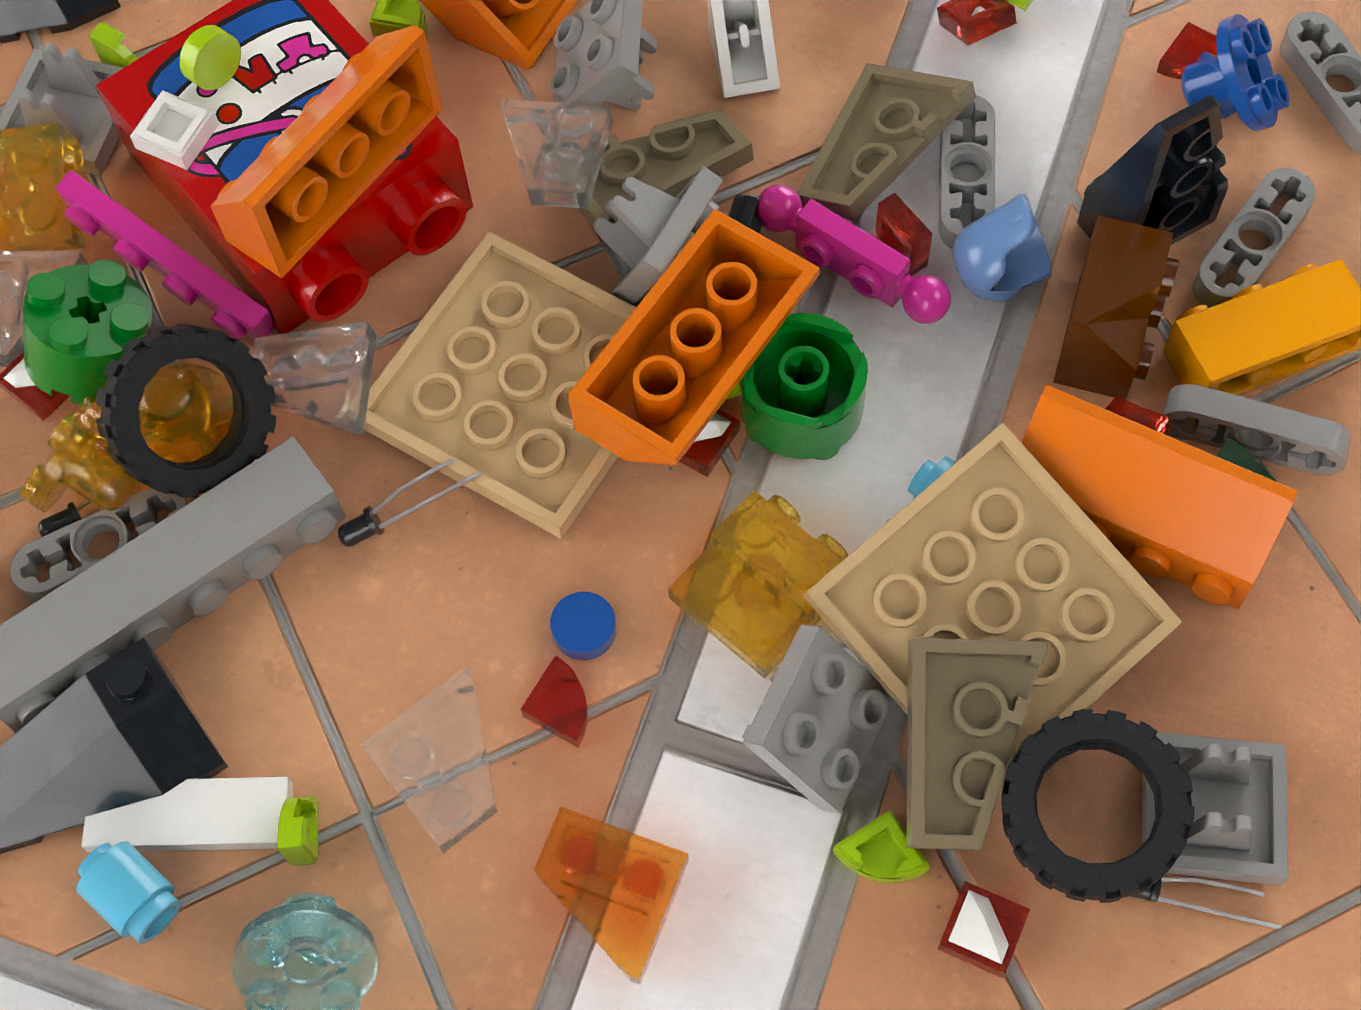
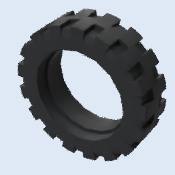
[96,324,276,498]
[1001,709,1195,903]

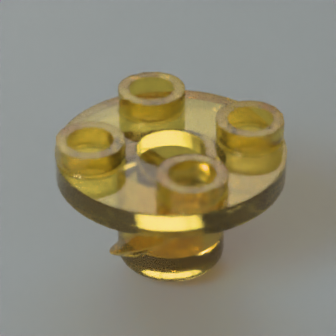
[139,364,233,463]
[19,395,140,513]

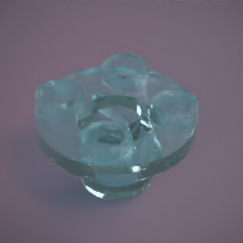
[232,892,377,1010]

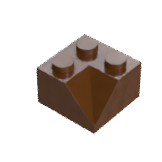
[1053,215,1179,400]

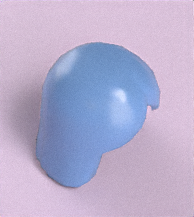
[952,194,1052,302]

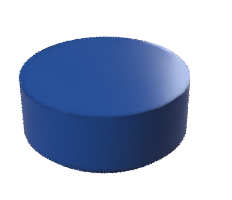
[550,592,617,660]

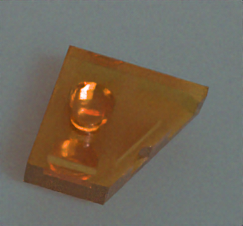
[534,806,689,985]

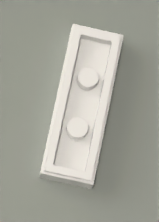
[81,777,293,853]

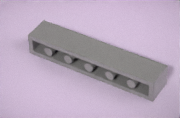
[0,436,346,733]

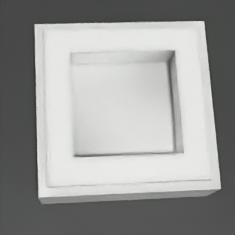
[130,90,219,170]

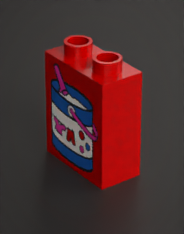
[96,0,474,337]

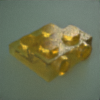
[0,122,86,259]
[668,490,848,679]

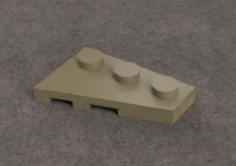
[797,63,976,221]
[544,109,754,225]
[906,638,1049,850]

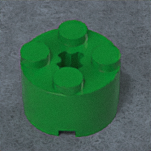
[22,259,152,405]
[740,313,868,460]

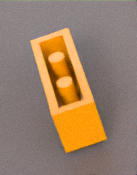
[1163,258,1361,396]

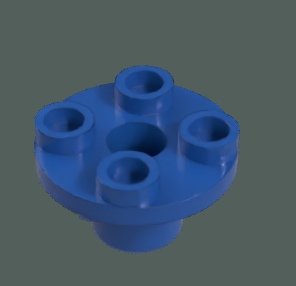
[1182,14,1289,132]

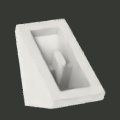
[707,0,780,98]

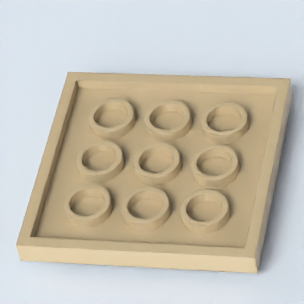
[351,231,636,539]
[803,422,1182,784]

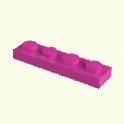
[55,170,275,345]

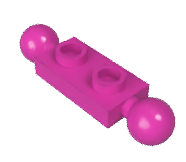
[756,185,951,324]

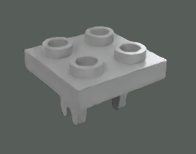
[550,0,657,128]
[0,43,124,175]
[592,166,723,306]
[742,624,894,814]
[1141,732,1288,886]

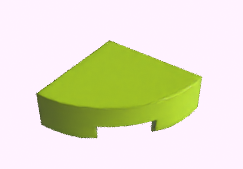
[369,0,427,39]
[89,22,139,67]
[277,796,319,866]
[833,810,930,883]

